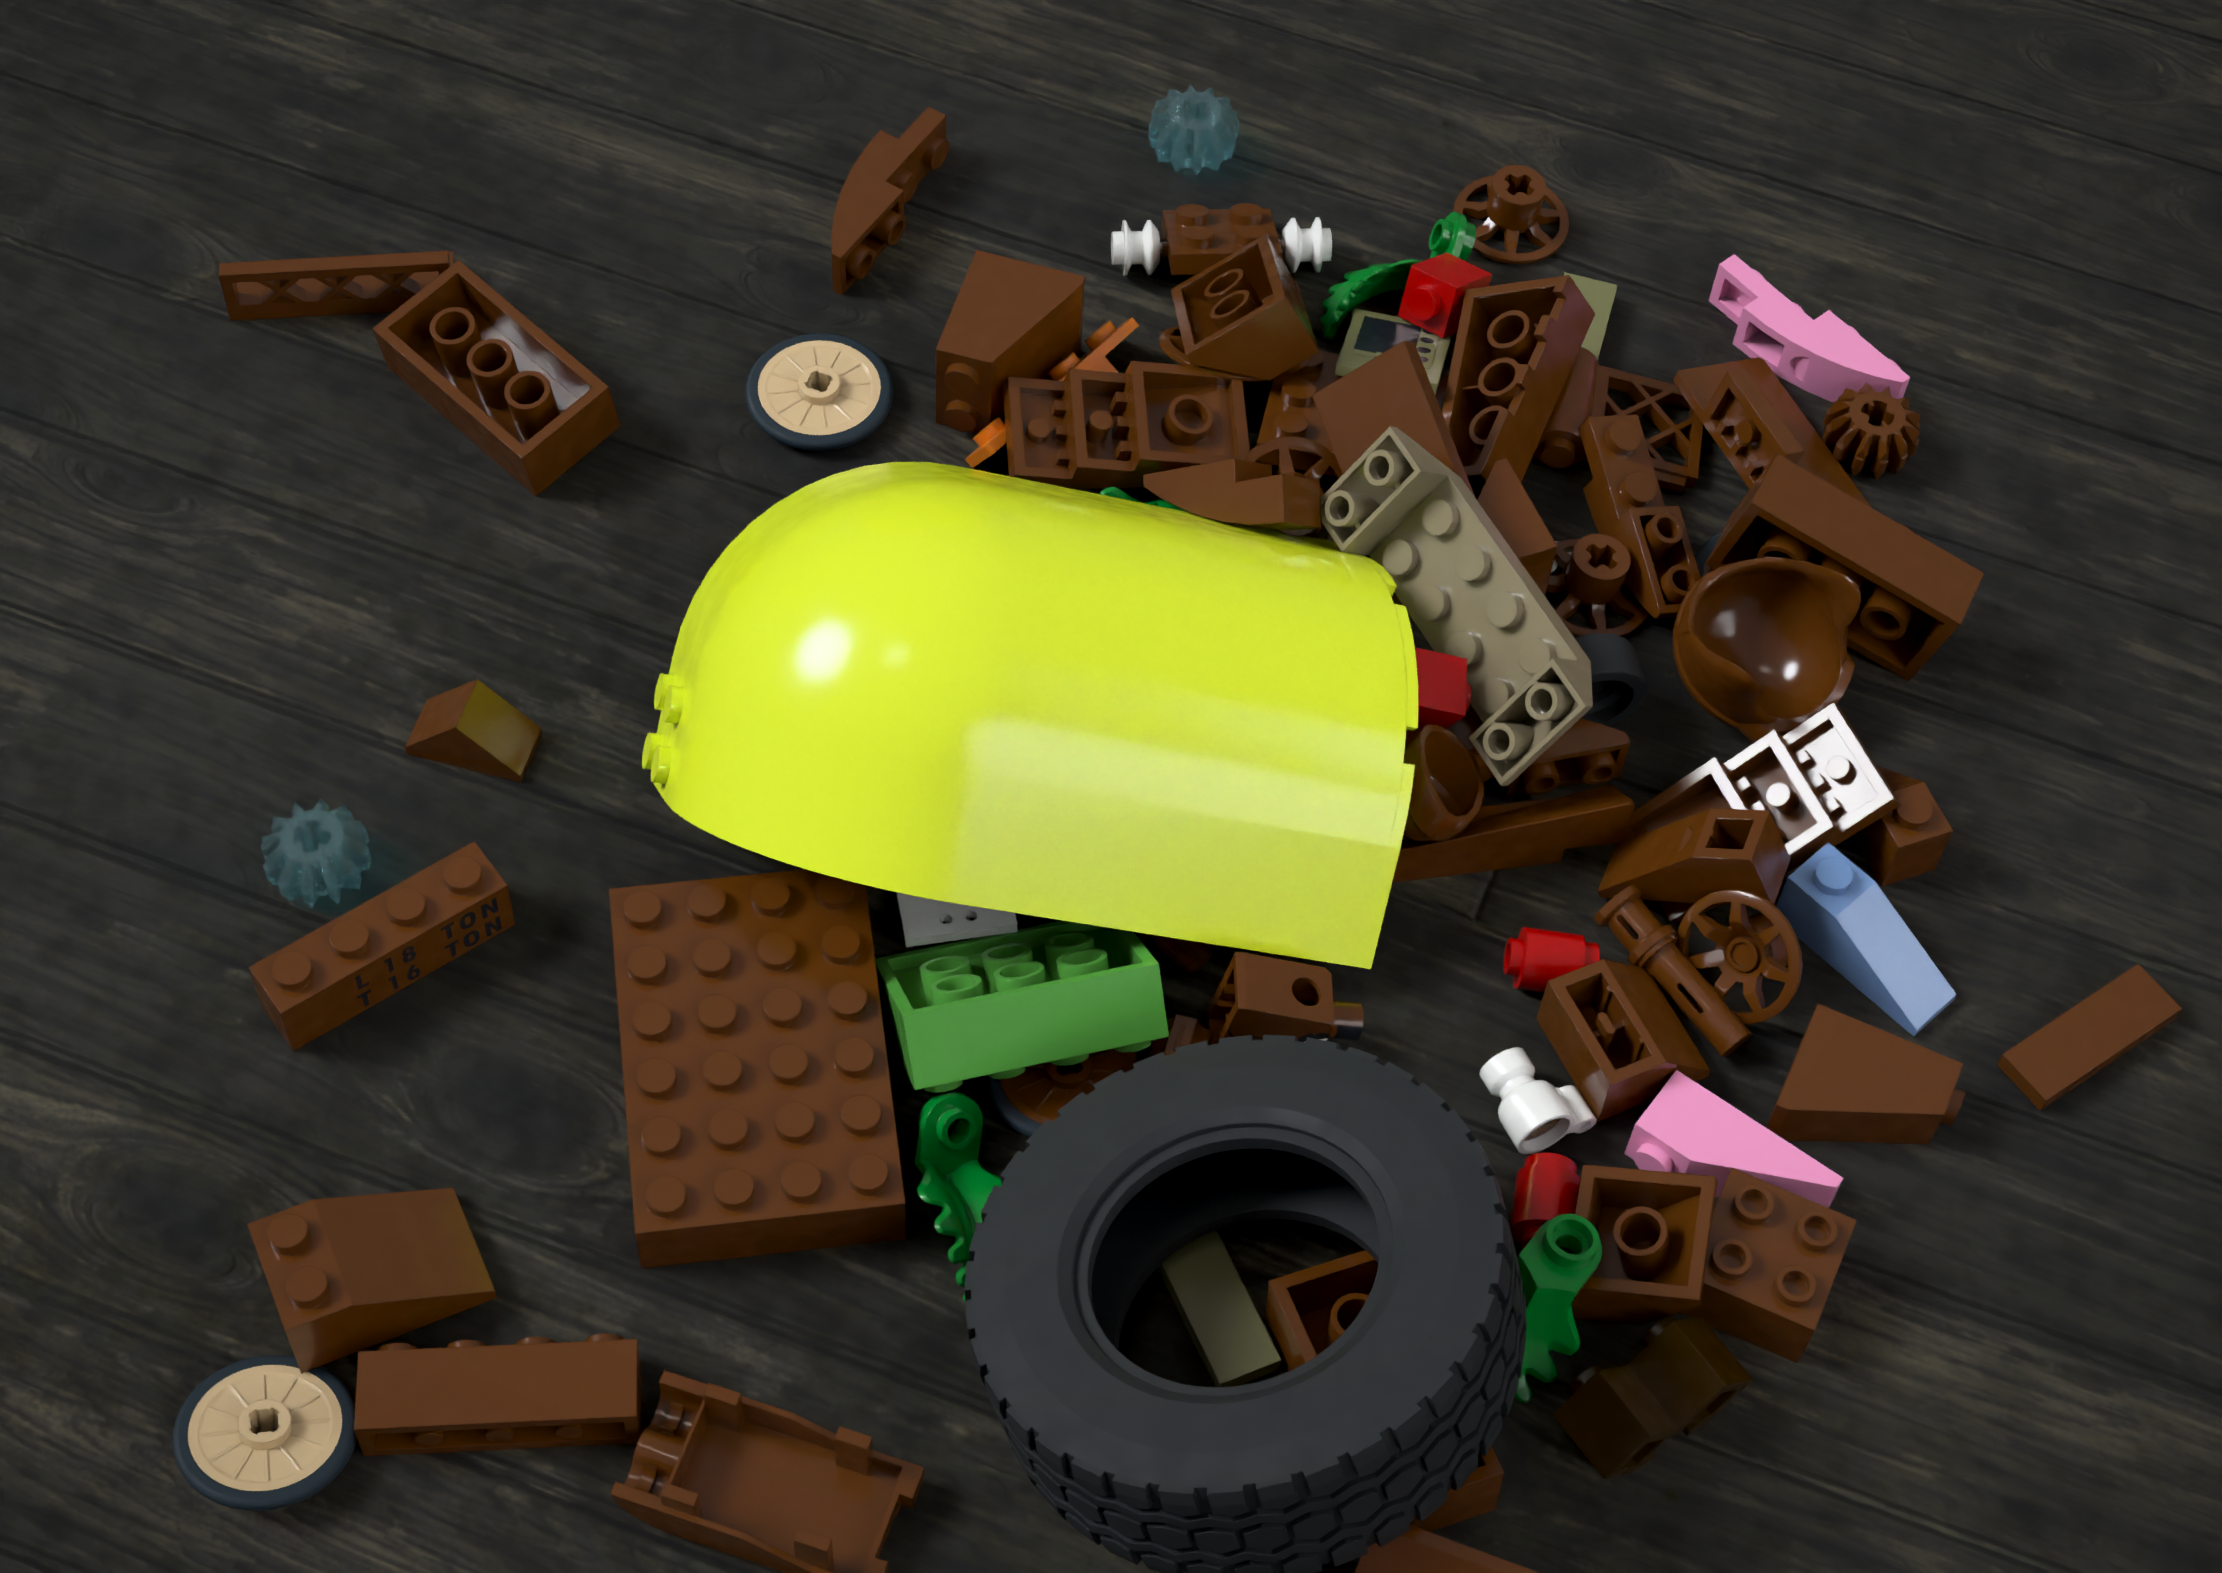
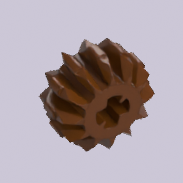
[1822,382,1920,480]

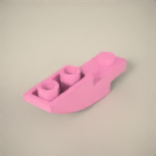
[1709,254,1911,402]

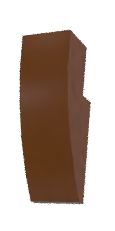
[1143,459,1321,530]

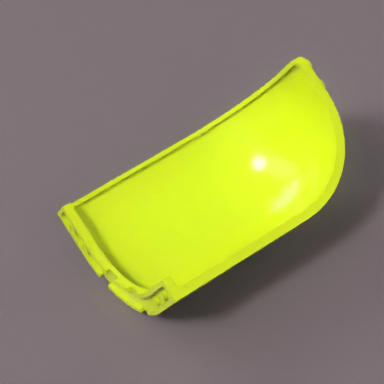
[642,462,1418,969]

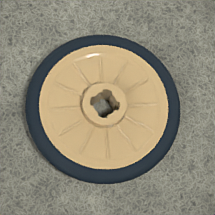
[745,333,893,451]
[172,1355,357,1511]

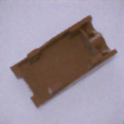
[610,1370,925,1573]

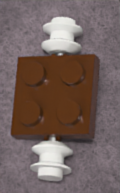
[1111,203,1332,276]

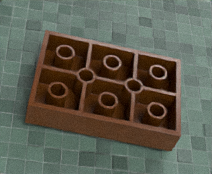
[609,869,906,1269]

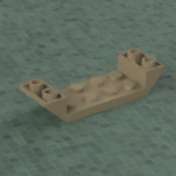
[1320,426,1593,786]

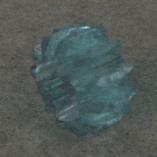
[1148,84,1239,175]
[261,798,372,909]

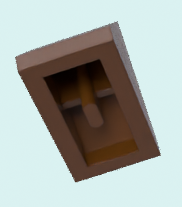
[405,679,543,783]

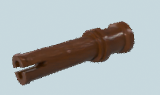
[1593,884,1752,1058]

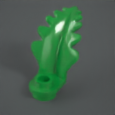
[1320,212,1476,340]
[915,1092,1001,1302]
[1508,1214,1602,1414]

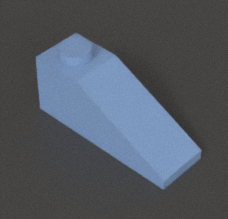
[1776,842,1957,1037]

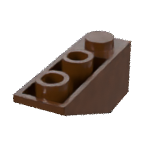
[1597,808,1791,906]

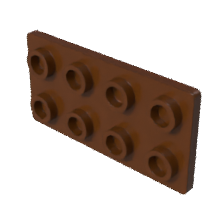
[1673,357,1871,507]

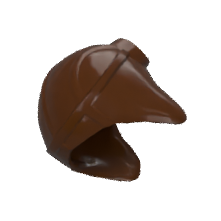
[1672,557,1861,744]

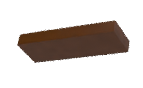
[1997,964,2182,1111]

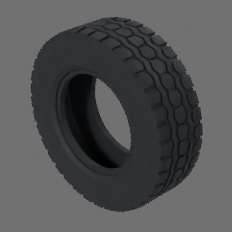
[964,1035,1527,1573]

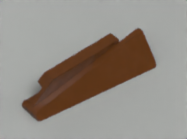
[1392,785,1635,883]

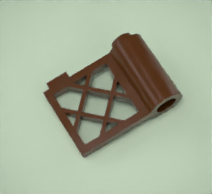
[1534,347,1703,493]

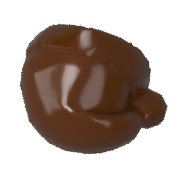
[1403,724,1484,841]

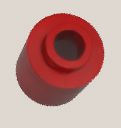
[1503,927,1600,993]
[1510,1153,1581,1249]

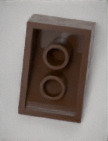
[247,1188,497,1374]

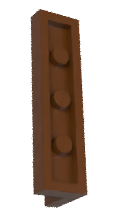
[219,250,455,321]

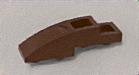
[831,106,949,295]
[1578,415,1701,619]
[1447,709,1630,796]

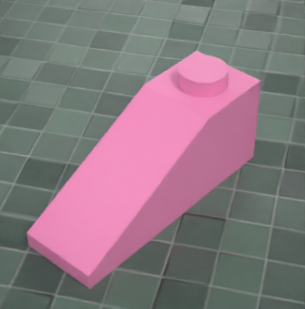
[1624,1070,1843,1208]

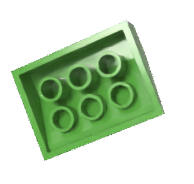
[875,921,1169,1092]

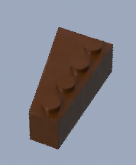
[1442,275,1595,500]

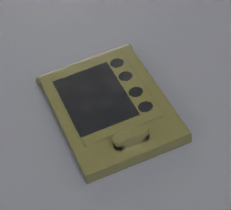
[1335,309,1455,395]

